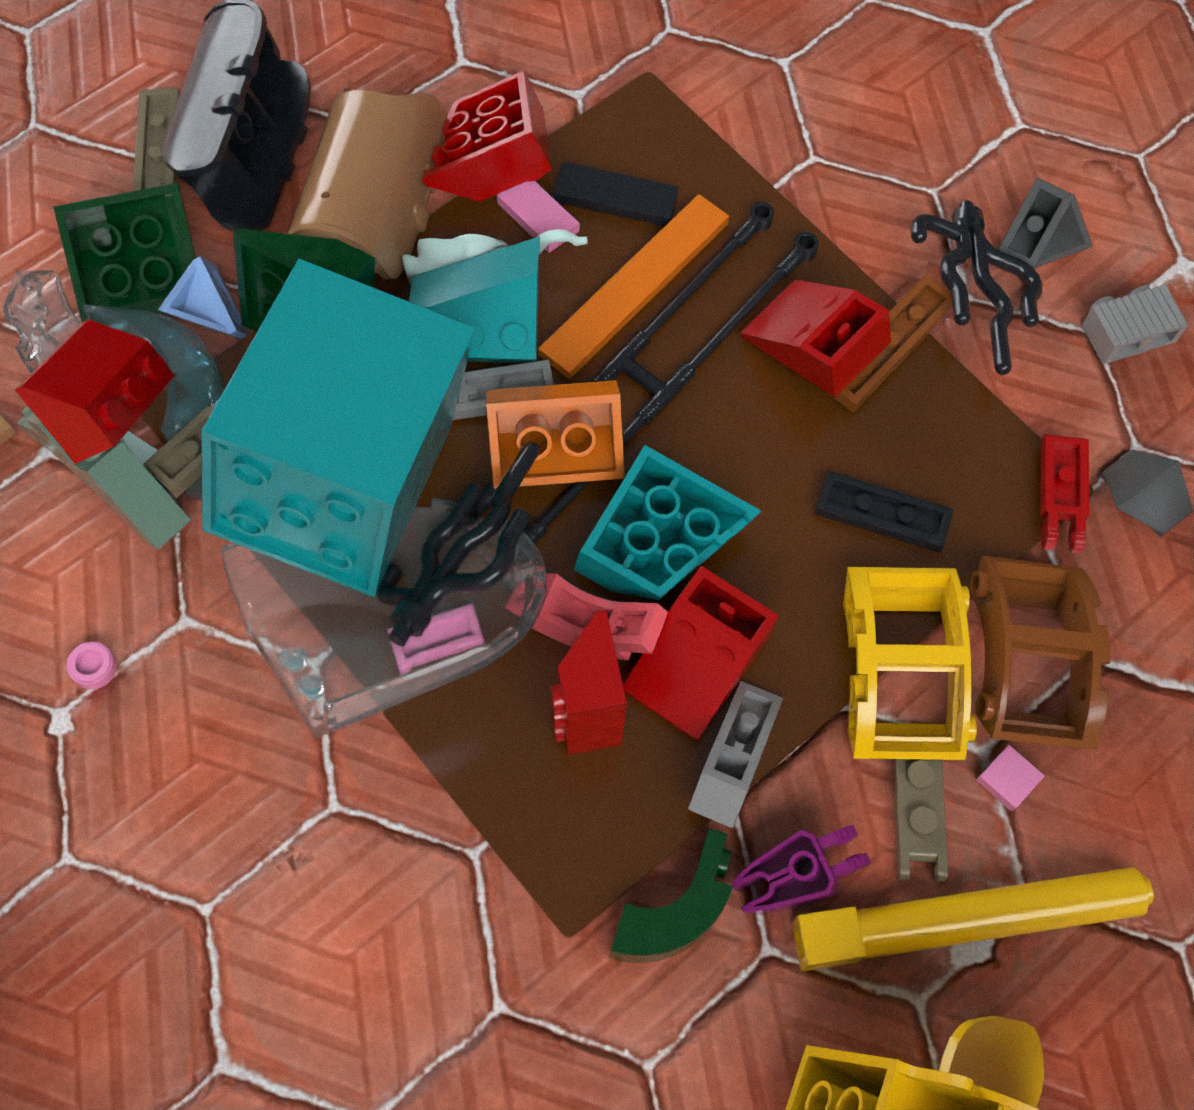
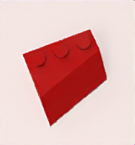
[421,70,552,202]

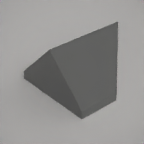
[998,177,1093,268]
[1100,449,1193,537]

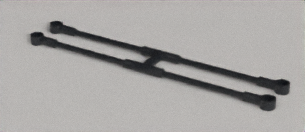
[459,202,819,572]

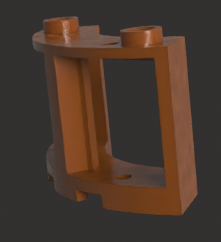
[970,555,1110,750]

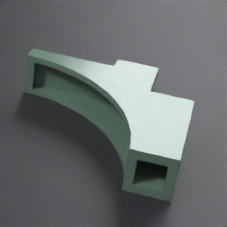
[16,406,191,550]

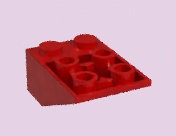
[740,280,891,398]
[623,566,779,742]

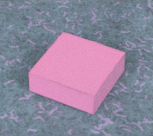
[976,744,1045,812]

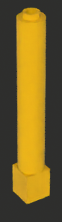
[791,867,1154,972]

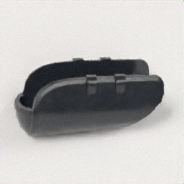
[161,0,311,232]

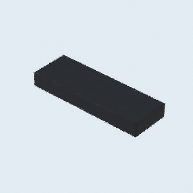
[553,162,679,226]
[814,471,954,553]

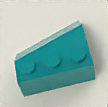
[409,237,540,363]
[573,445,761,600]

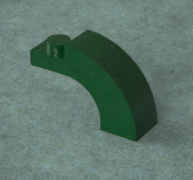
[609,828,733,963]

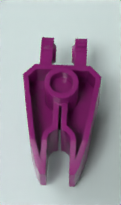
[731,825,871,914]

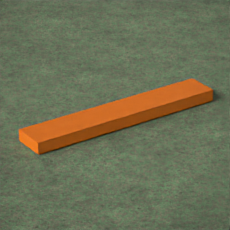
[538,194,730,380]

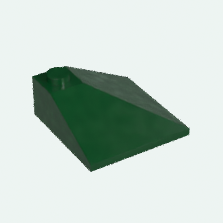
[53,183,196,326]
[233,228,375,332]

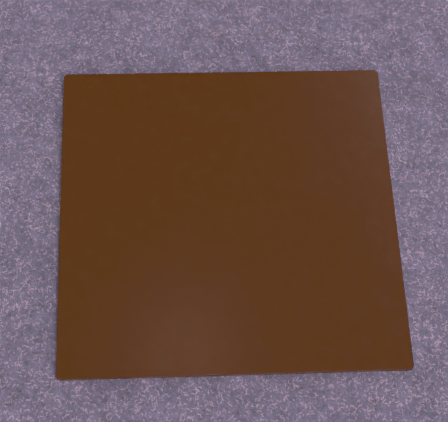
[141,72,1094,938]

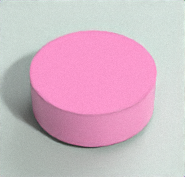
[67,641,117,689]

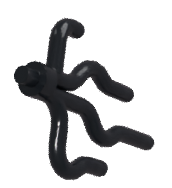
[910,200,1043,375]
[376,441,540,647]

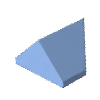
[158,256,250,339]

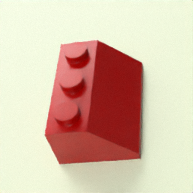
[15,319,175,464]
[550,610,627,755]

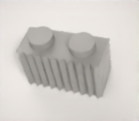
[1082,284,1189,364]

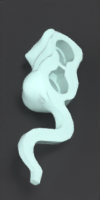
[401,229,588,285]

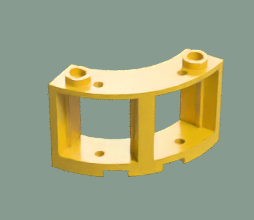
[843,567,977,760]

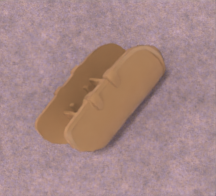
[287,88,447,280]

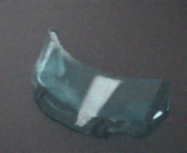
[83,305,223,442]

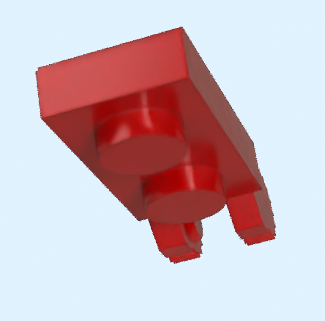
[1040,434,1089,554]

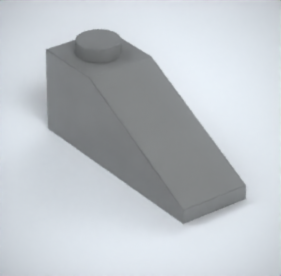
[688,681,783,828]

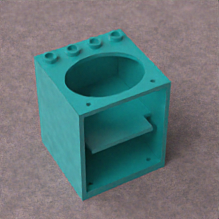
[201,259,475,597]

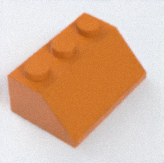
[486,380,625,489]

